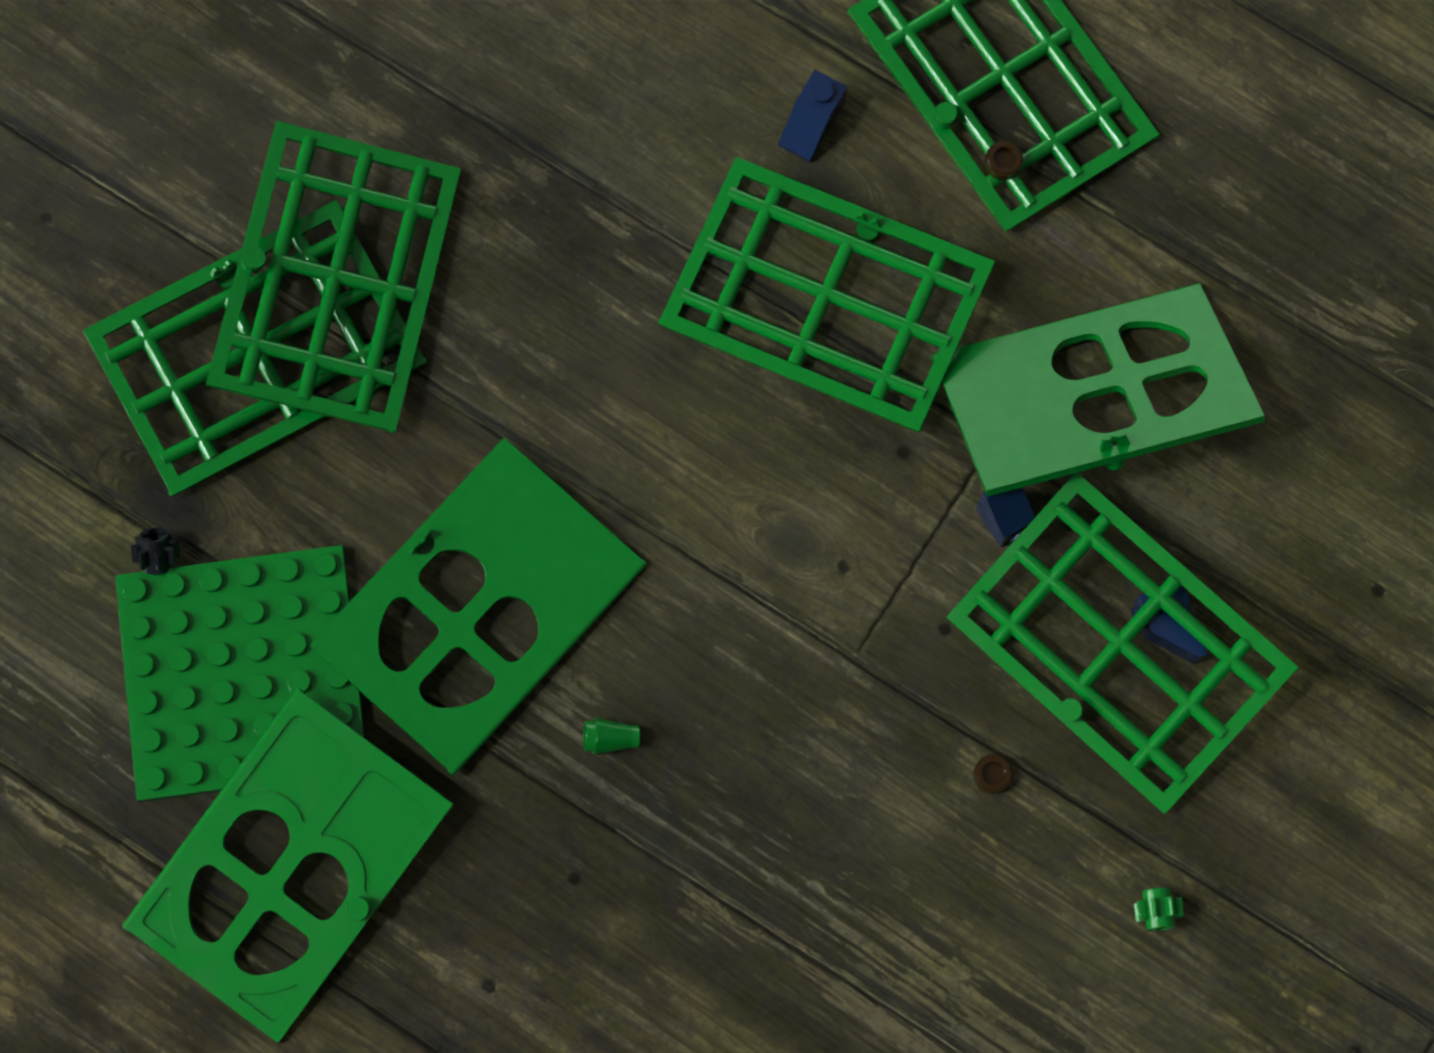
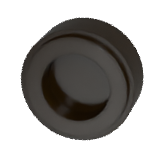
[984,141,1023,180]
[973,754,1013,795]

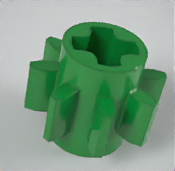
[1134,888,1184,931]

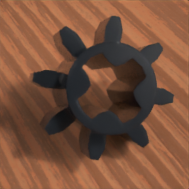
[131,527,180,575]

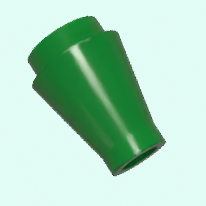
[583,717,640,756]

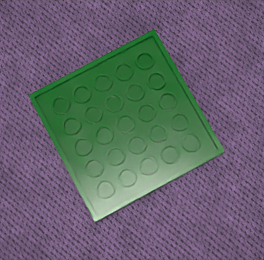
[115,545,366,803]

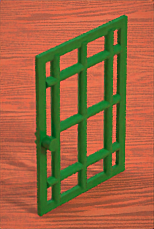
[847,0,1160,233]
[206,120,461,433]
[658,157,995,433]
[82,200,427,497]
[946,472,1299,814]

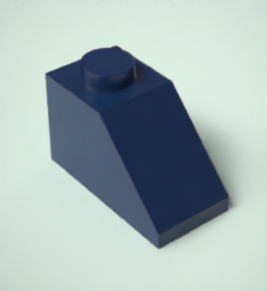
[778,69,847,162]
[976,487,1035,547]
[1131,586,1207,664]

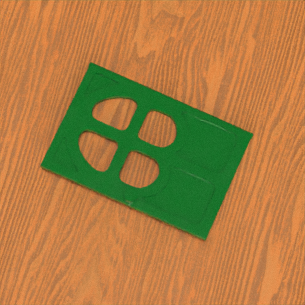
[930,283,1265,497]
[309,438,647,776]
[122,688,454,1043]

